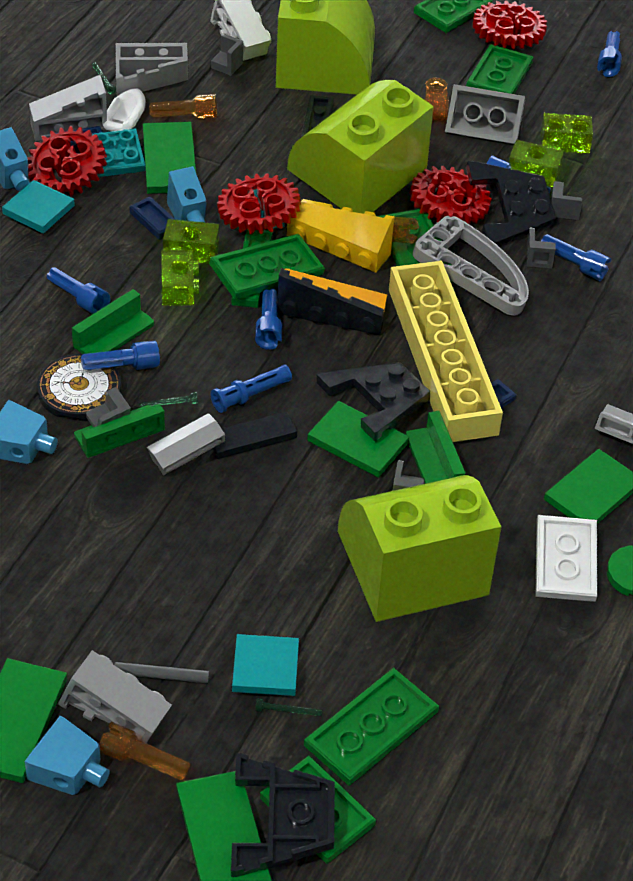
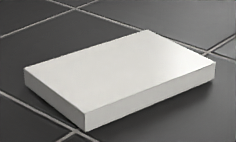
[536,515,597,602]

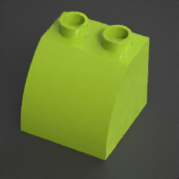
[276,0,375,94]
[287,80,434,214]
[338,475,501,622]

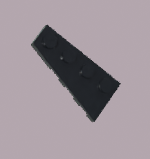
[277,268,384,335]

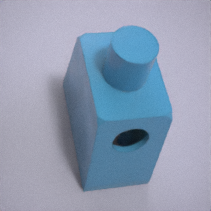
[0,127,30,191]
[167,166,206,232]
[0,400,58,464]
[25,716,110,795]

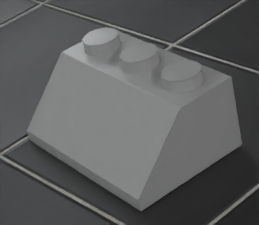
[445,84,525,144]

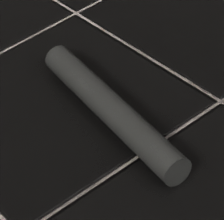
[115,662,210,683]

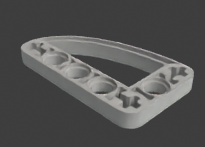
[413,216,529,315]

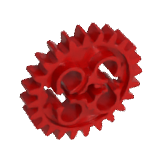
[473,0,547,49]
[27,126,107,196]
[410,166,491,225]
[217,173,301,234]

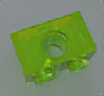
[509,140,564,187]
[163,219,219,264]
[161,250,199,306]

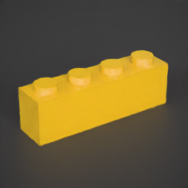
[287,199,394,273]

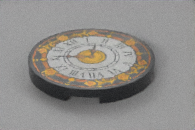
[37,354,121,421]

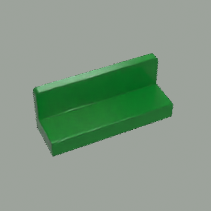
[72,289,154,354]
[74,404,165,458]
[406,411,465,484]

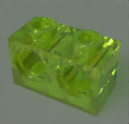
[541,113,593,153]

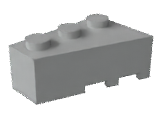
[116,43,188,96]
[29,75,107,141]
[58,650,172,746]

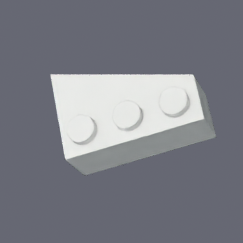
[210,0,271,61]

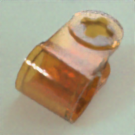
[424,78,449,121]

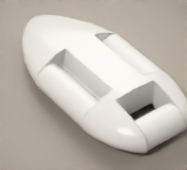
[103,88,146,131]

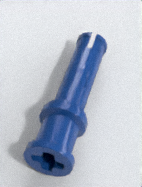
[211,364,292,413]

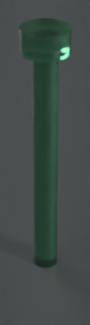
[92,62,116,94]
[139,392,198,408]
[255,698,322,716]

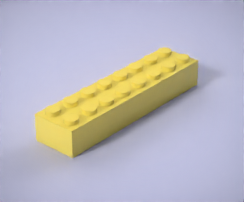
[389,261,503,442]

